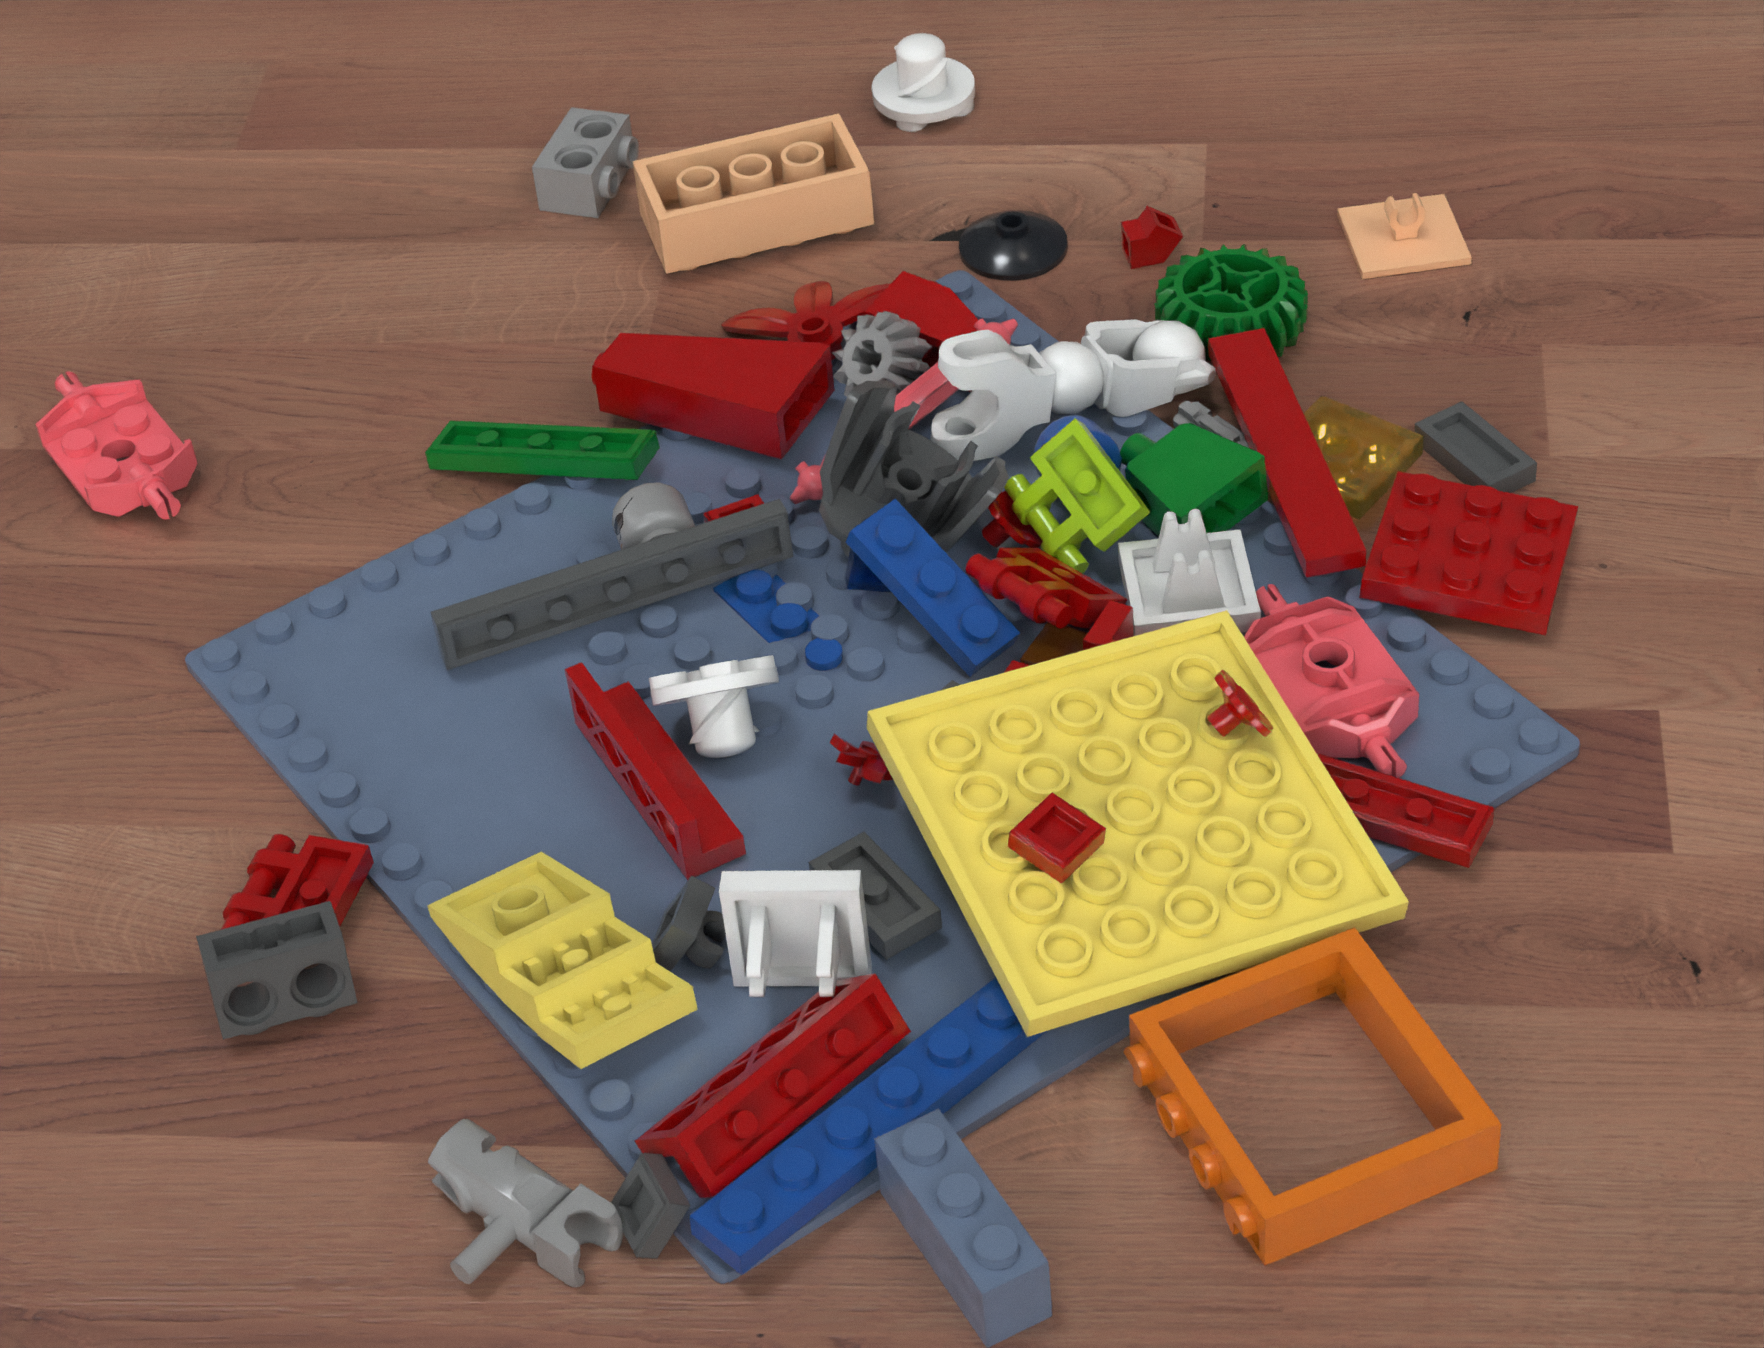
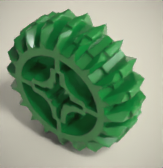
[1155,244,1308,361]

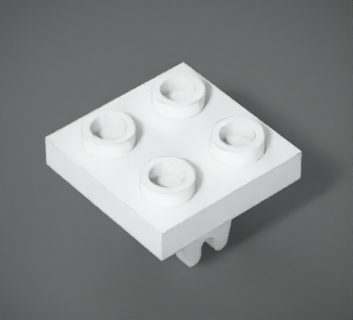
[1118,509,1261,636]
[719,870,872,997]

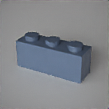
[874,1109,1052,1348]

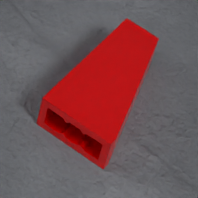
[591,333,835,459]

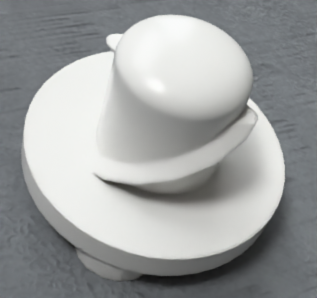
[872,33,975,132]
[649,655,779,758]

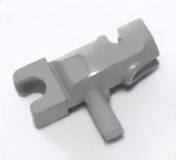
[428,1119,623,1287]

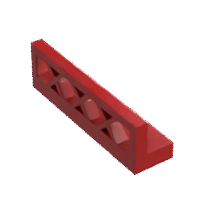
[565,662,746,881]
[634,973,911,1198]

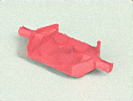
[36,372,198,520]
[1244,584,1419,778]

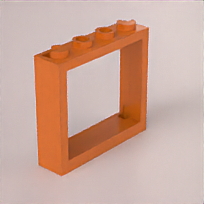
[1123,927,1501,1266]

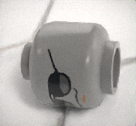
[612,482,695,550]

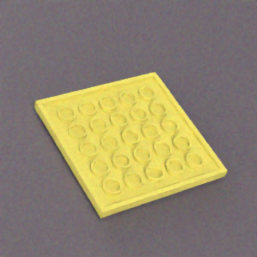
[867,610,1409,1037]

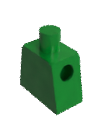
[1120,423,1268,537]

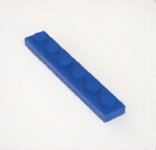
[689,977,1047,1275]

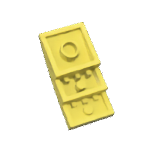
[427,851,698,1069]

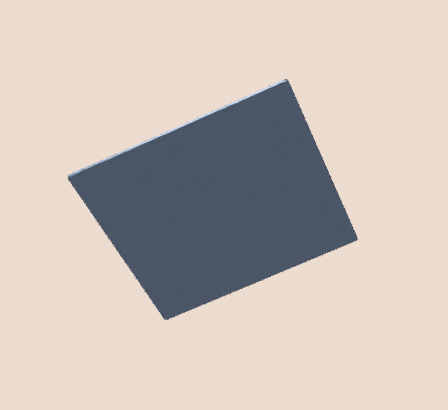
[185,270,1580,1284]

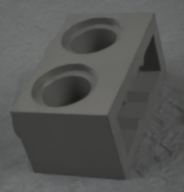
[196,901,357,1039]

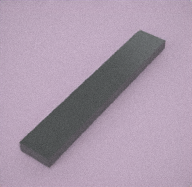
[430,499,793,670]

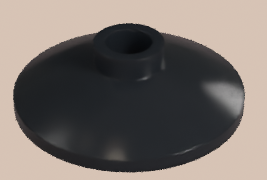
[959,210,1068,281]

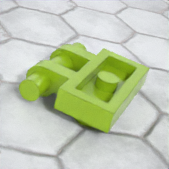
[1004,418,1151,573]

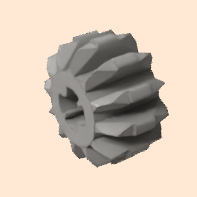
[832,311,932,396]

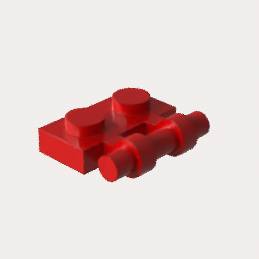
[965,548,1128,629]
[221,834,374,930]

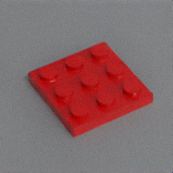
[1359,471,1578,635]

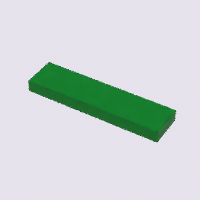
[425,420,660,480]

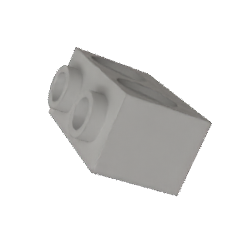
[532,107,639,218]

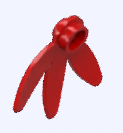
[721,281,890,360]

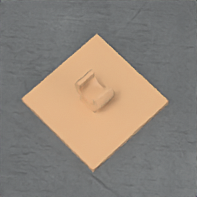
[1337,193,1472,279]

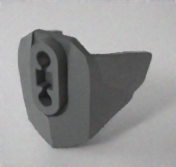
[819,381,1009,566]

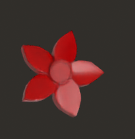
[830,733,893,786]

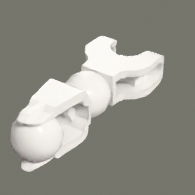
[930,319,1216,461]

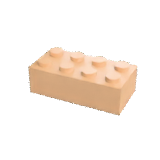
[633,113,874,274]

